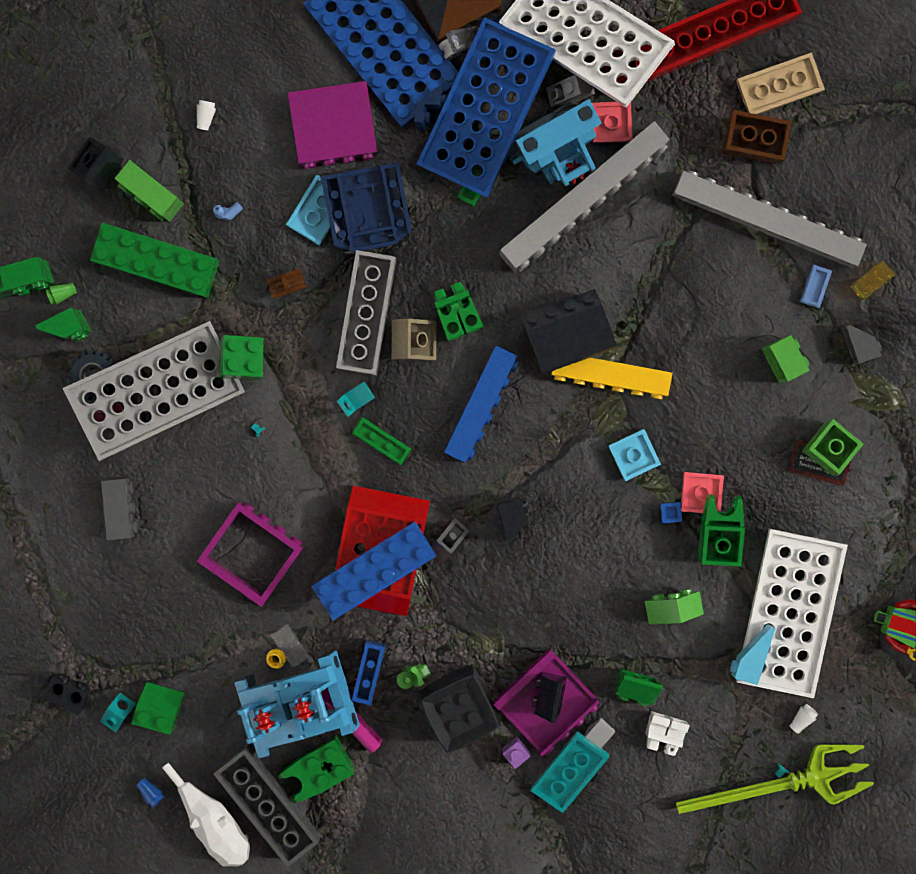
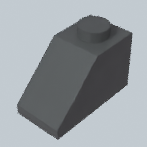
[841,325,882,364]
[431,518,469,565]

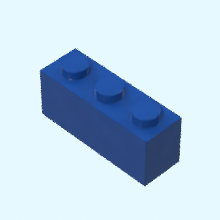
[352,639,386,705]

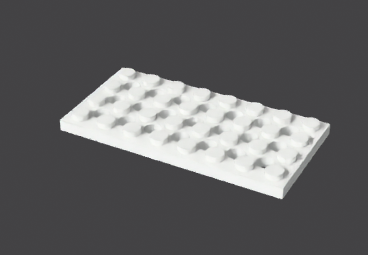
[499,0,675,107]
[736,529,848,698]

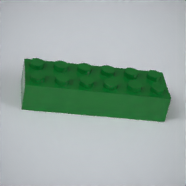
[90,223,220,298]

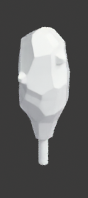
[162,763,250,866]

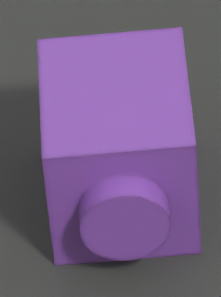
[502,736,530,769]

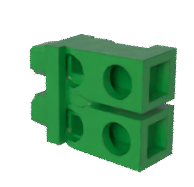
[434,282,483,342]

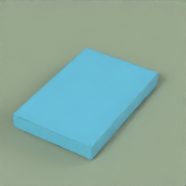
[286,175,331,246]

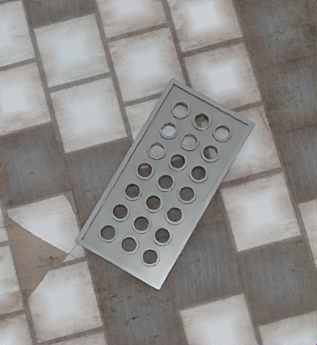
[63,321,245,461]

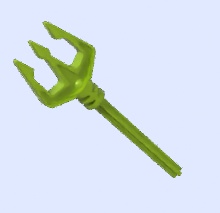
[676,744,874,814]

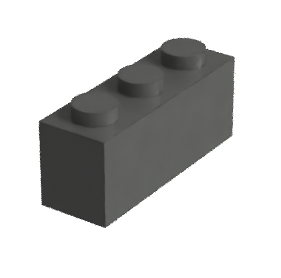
[101,478,137,540]

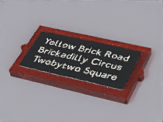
[788,440,851,486]

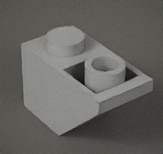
[546,75,595,107]

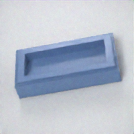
[800,265,832,308]

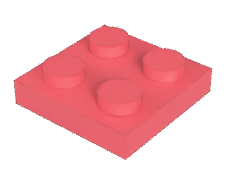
[592,102,633,144]
[681,472,724,513]

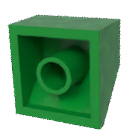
[35,308,92,342]
[614,669,663,706]
[132,682,185,735]

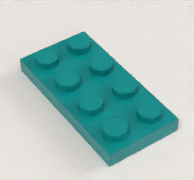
[531,731,609,813]

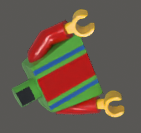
[874,599,916,661]

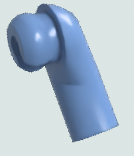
[213,202,243,220]

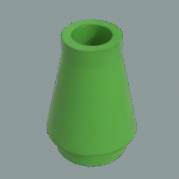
[46,282,77,305]

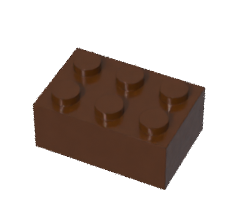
[722,110,792,165]

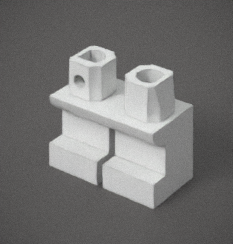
[645,711,690,756]

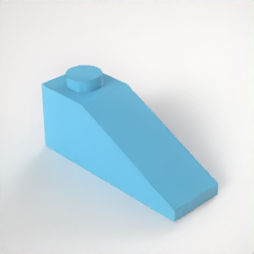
[730,624,775,685]

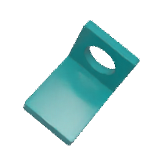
[337,382,375,417]
[100,693,136,732]

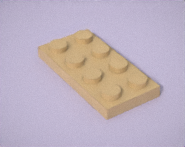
[736,53,825,114]

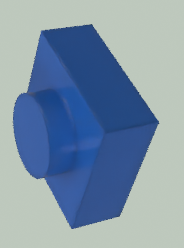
[660,502,682,523]

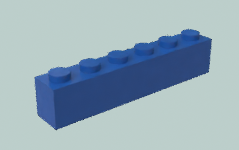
[444,346,519,463]

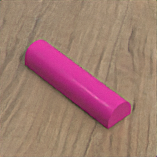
[321,687,383,753]

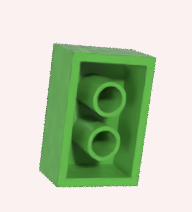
[115,160,184,222]

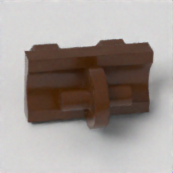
[266,268,307,299]

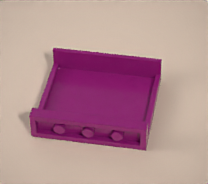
[288,81,378,169]
[493,648,600,756]

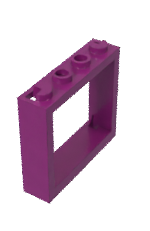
[197,502,304,607]

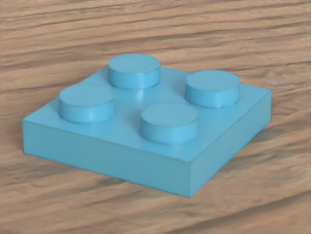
[608,429,661,481]

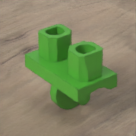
[397,664,431,689]

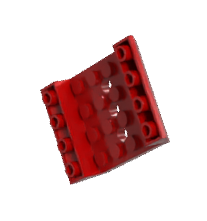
[335,485,430,616]

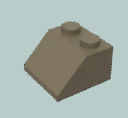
[391,319,437,360]

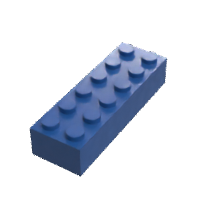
[312,521,436,620]

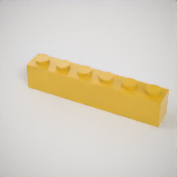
[550,358,672,400]

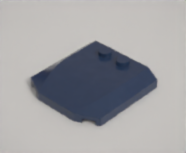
[320,162,412,252]

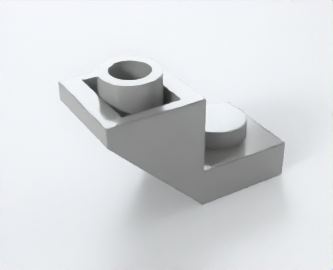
[584,718,615,748]

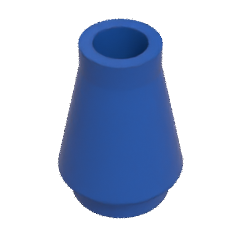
[136,778,164,808]

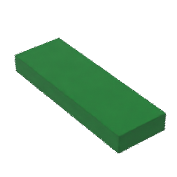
[352,417,411,465]

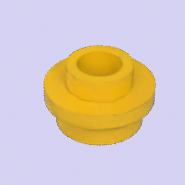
[266,649,286,668]

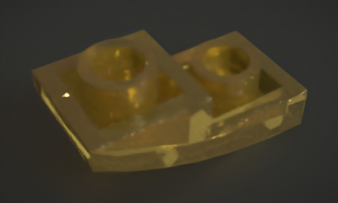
[850,260,896,301]

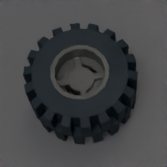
[68,351,123,401]

